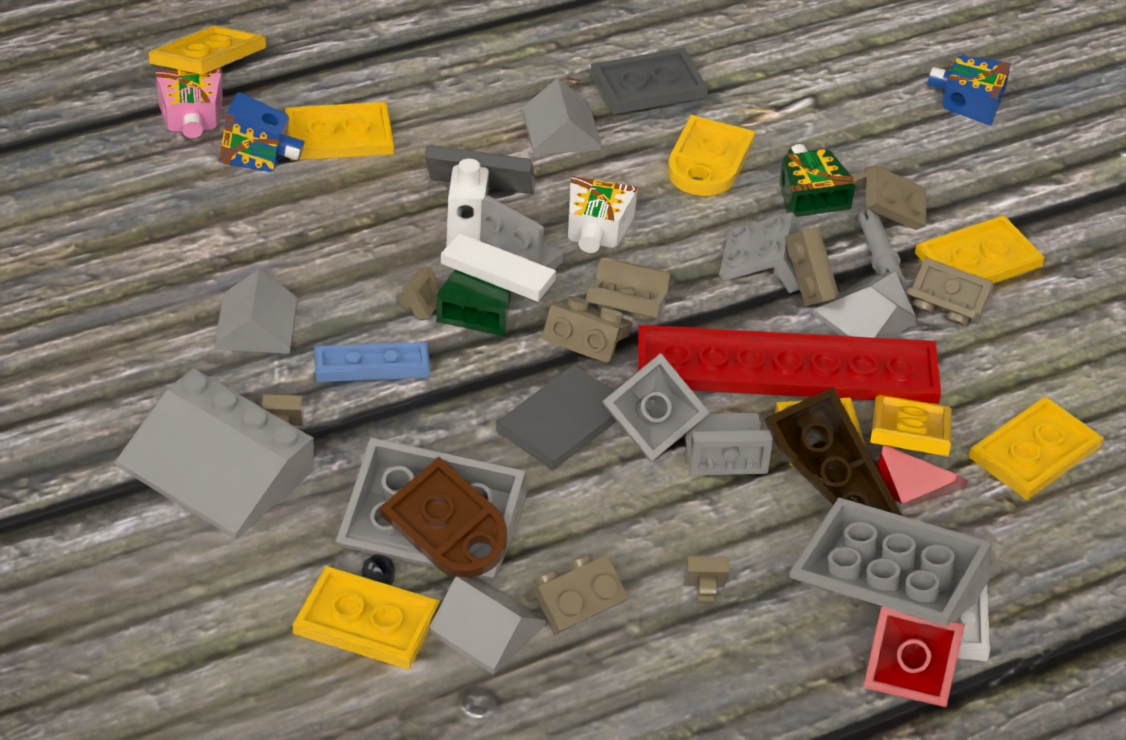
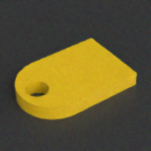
[668,115,756,196]

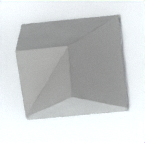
[813,271,917,338]
[601,353,710,462]

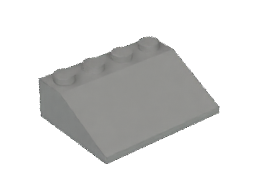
[116,368,314,539]
[336,437,527,581]
[790,498,992,626]

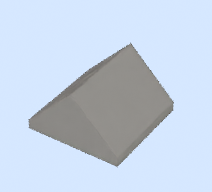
[522,78,601,155]
[215,268,298,354]
[429,576,546,675]

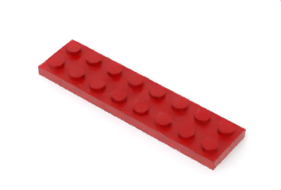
[637,325,941,404]

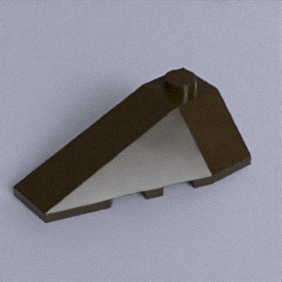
[764,387,902,516]

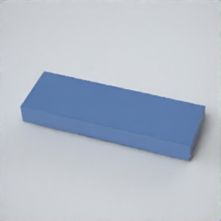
[314,342,430,382]

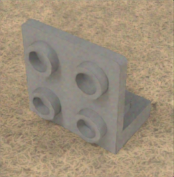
[480,196,563,270]
[719,212,804,293]
[684,413,773,475]

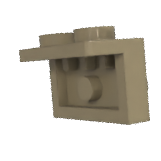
[853,166,926,230]
[784,227,839,306]
[586,257,671,320]
[906,257,994,326]
[542,296,633,363]
[526,554,629,634]

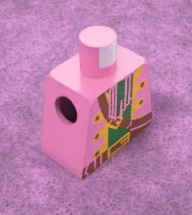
[156,68,223,138]

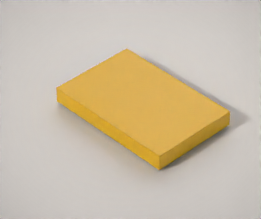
[149,25,266,75]
[285,102,394,161]
[915,215,1045,283]
[870,395,952,456]
[969,396,1104,501]
[292,566,440,670]

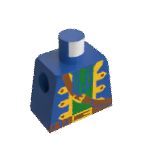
[928,56,1011,126]
[219,92,305,172]

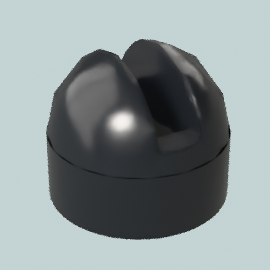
[362,554,395,585]

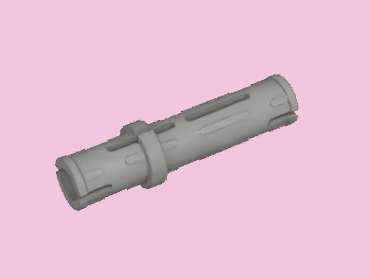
[858,209,906,289]

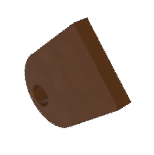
[379,457,507,578]

